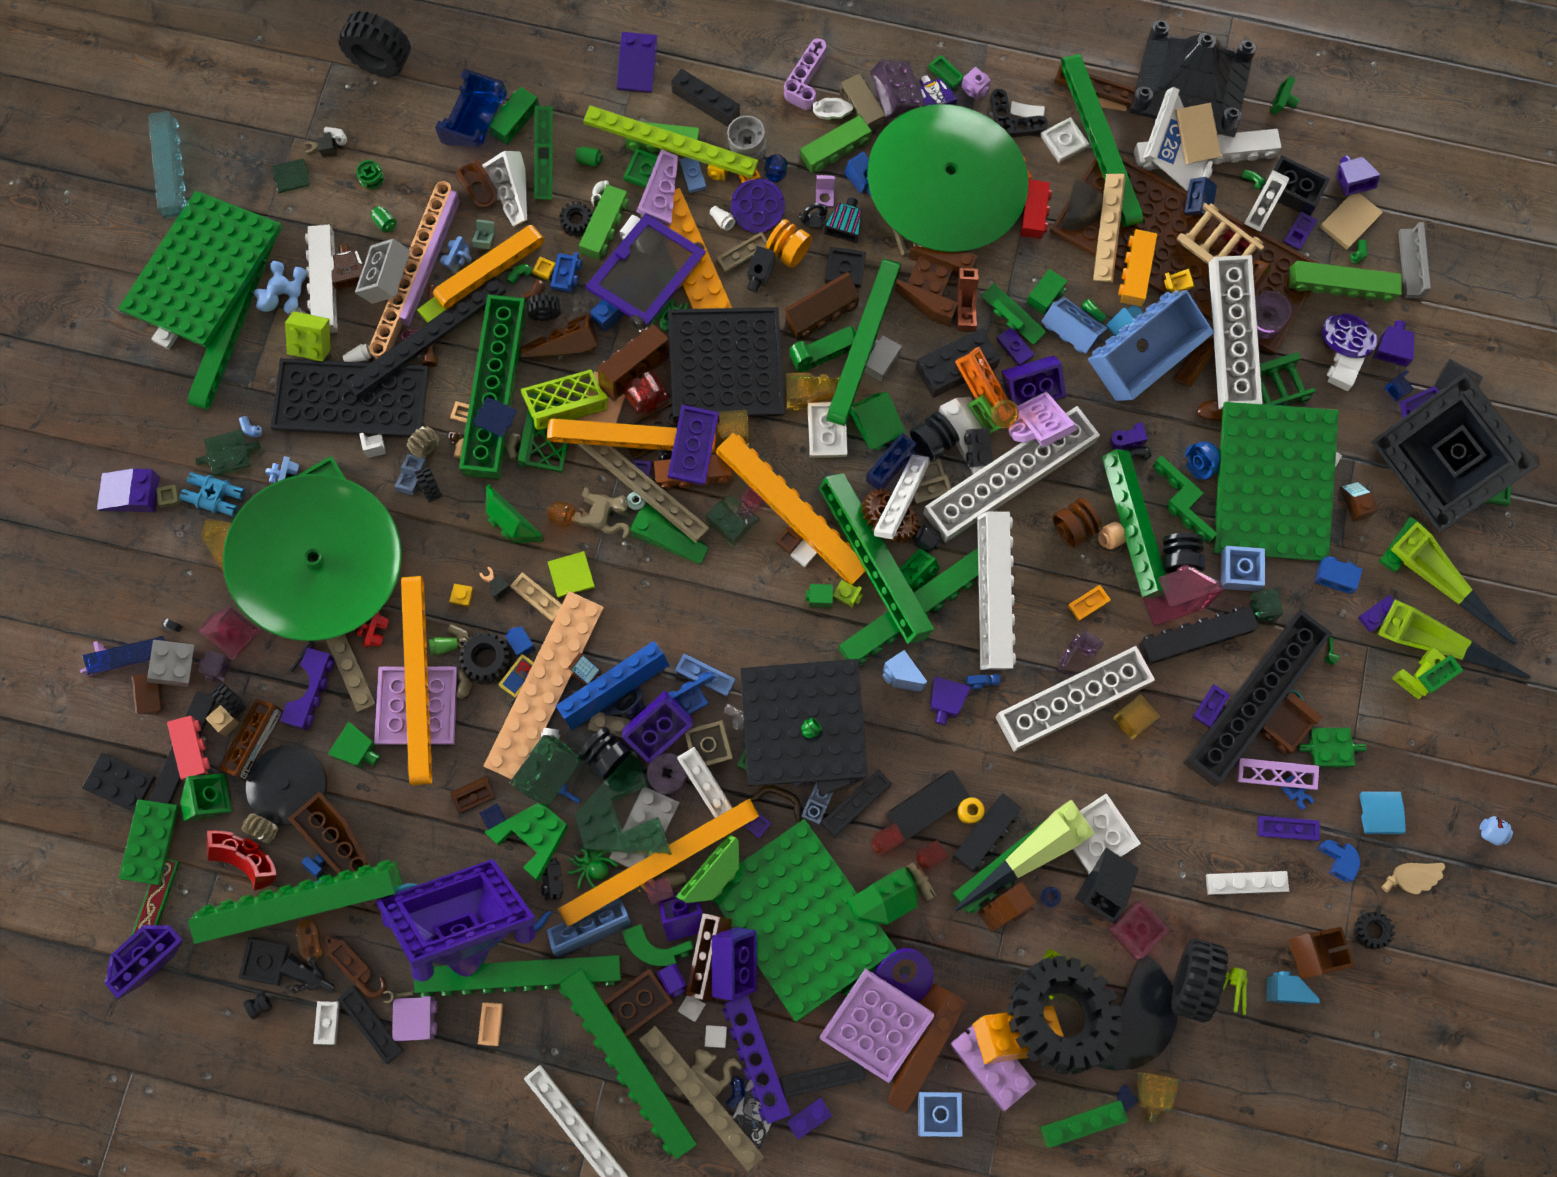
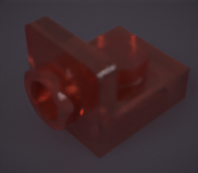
[916,840,948,870]

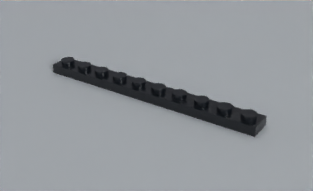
[345,277,506,398]

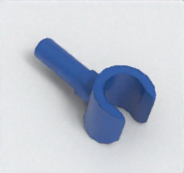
[555,782,581,803]

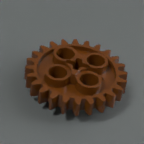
[861,488,920,543]

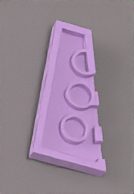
[637,149,678,226]

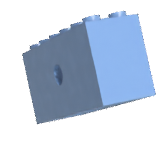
[1088,290,1214,401]

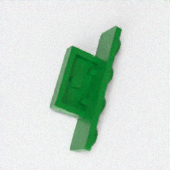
[982,283,1046,345]

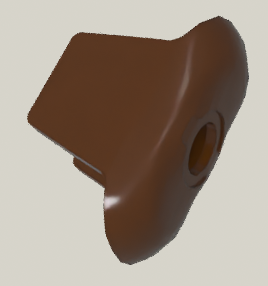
[456,159,497,208]

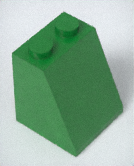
[849,392,906,451]

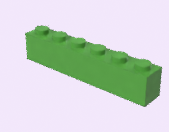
[1289,261,1401,302]

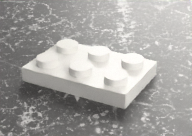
[808,402,847,458]

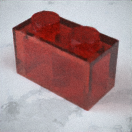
[871,823,905,857]

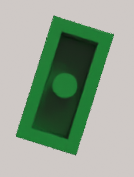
[1026,269,1067,315]

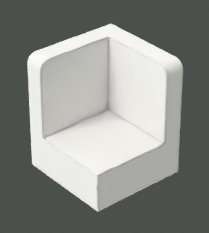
[360,433,386,458]

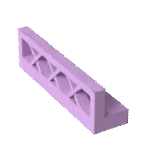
[1234,758,1319,790]

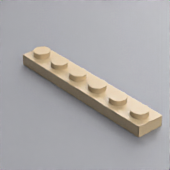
[1093,174,1126,283]

